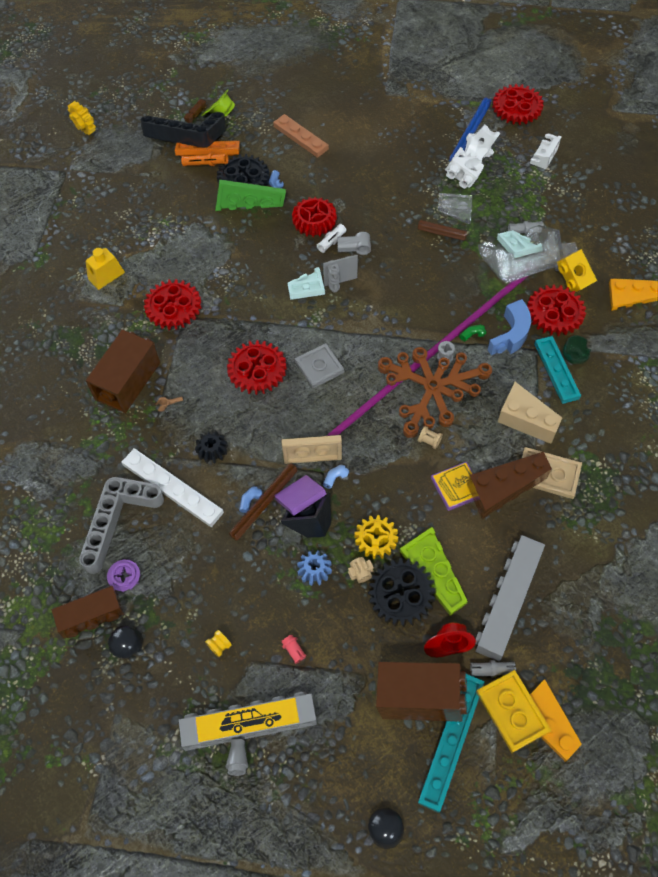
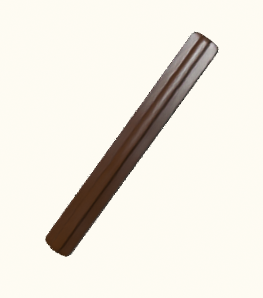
[229,463,297,541]

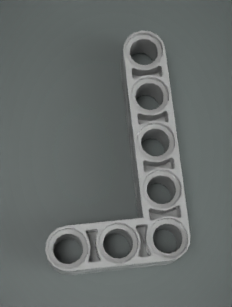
[79,477,164,574]

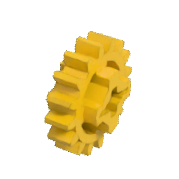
[67,101,96,136]
[354,515,398,559]

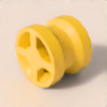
[205,630,232,657]

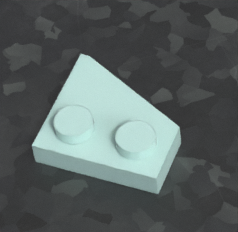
[497,230,544,258]
[288,267,325,300]

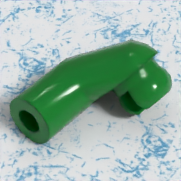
[459,324,487,342]

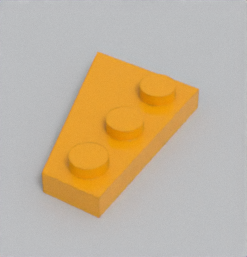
[609,279,658,311]

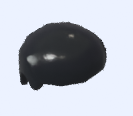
[108,626,143,659]
[368,808,404,849]

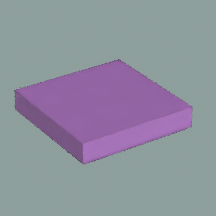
[274,475,326,516]

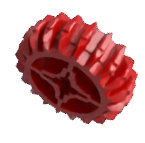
[292,196,337,238]

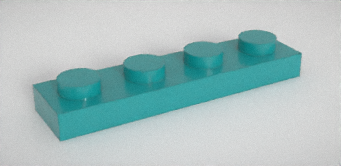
[534,336,581,404]

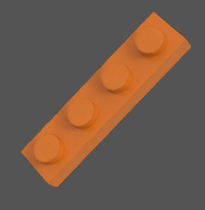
[175,141,240,156]

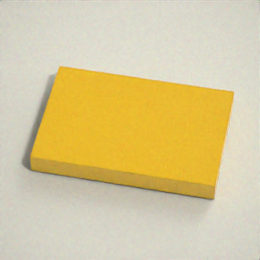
[476,670,552,753]

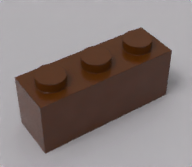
[51,586,124,638]

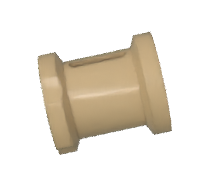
[418,426,443,450]

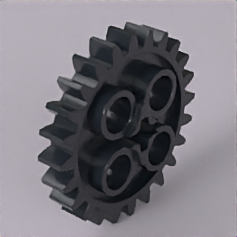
[217,154,269,186]
[368,558,437,627]

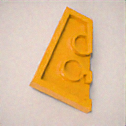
[530,679,582,762]

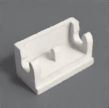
[530,134,561,169]

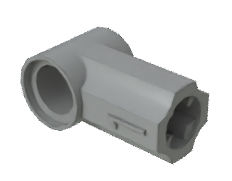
[337,232,371,255]

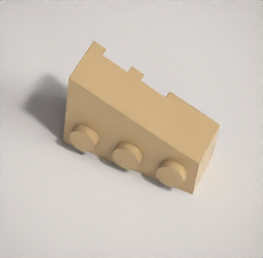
[498,382,562,444]

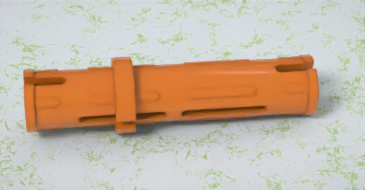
[181,153,229,166]

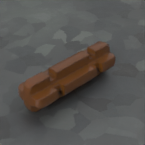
[184,99,207,123]

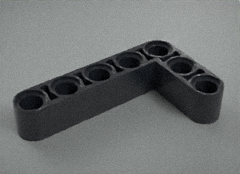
[140,112,226,148]

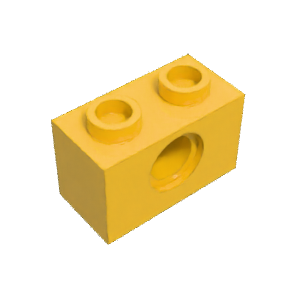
[556,249,597,292]

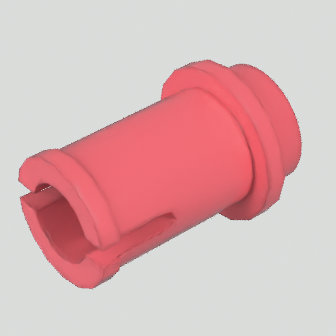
[282,635,307,664]

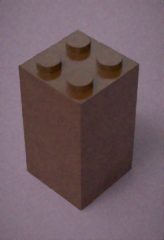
[86,330,160,413]
[376,662,467,722]

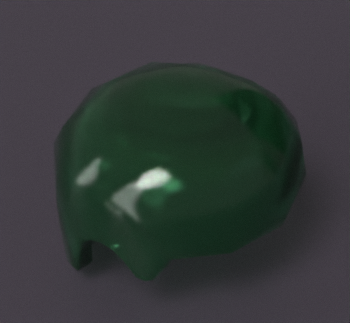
[562,335,591,364]

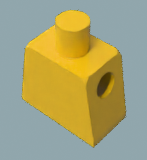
[85,248,125,290]

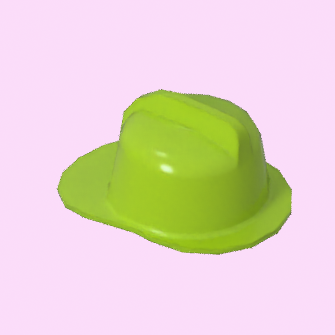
[201,89,235,116]

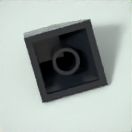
[281,492,331,538]

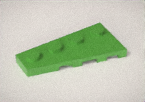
[215,180,286,211]

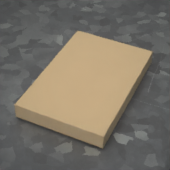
[282,435,342,464]
[522,447,582,499]

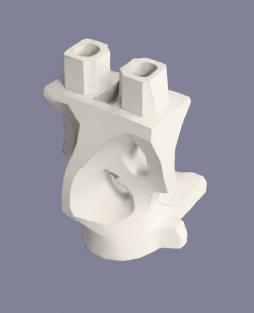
[445,124,500,189]

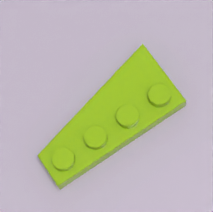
[400,527,468,616]

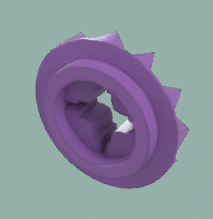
[107,560,141,592]

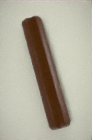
[418,220,467,241]

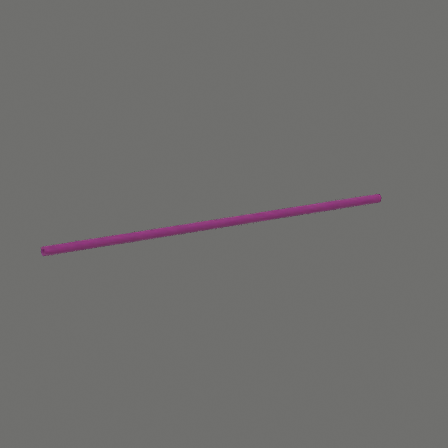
[326,265,536,436]

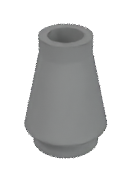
[226,739,248,776]

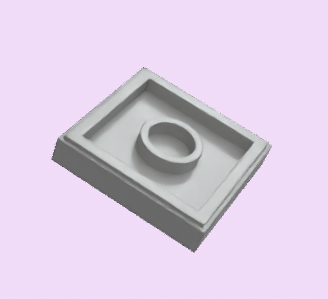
[295,343,344,388]

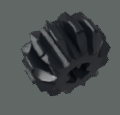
[195,431,228,464]

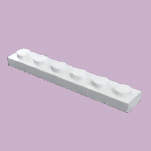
[122,448,224,527]

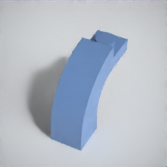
[488,299,531,355]

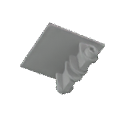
[323,255,358,292]

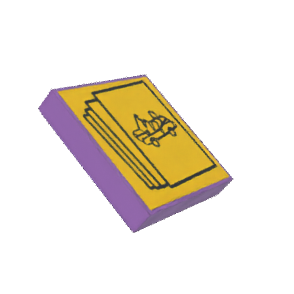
[431,462,474,511]

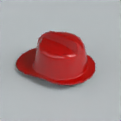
[424,622,476,658]

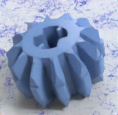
[297,550,332,586]

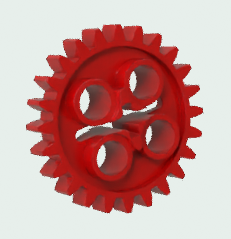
[492,84,544,125]
[144,279,202,330]
[527,284,586,336]
[227,340,287,395]

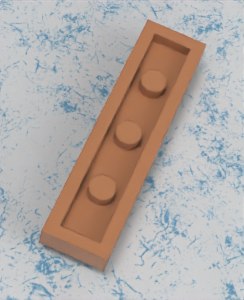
[273,114,329,158]

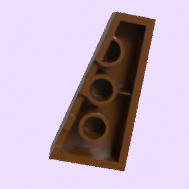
[467,452,552,519]

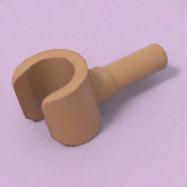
[156,396,183,412]

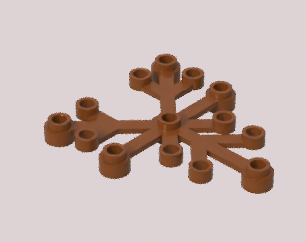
[378,347,492,438]

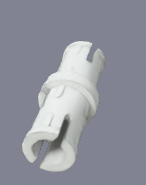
[317,224,346,253]

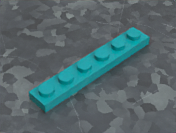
[418,674,485,813]

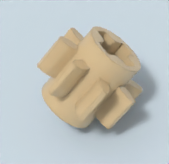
[348,557,374,583]

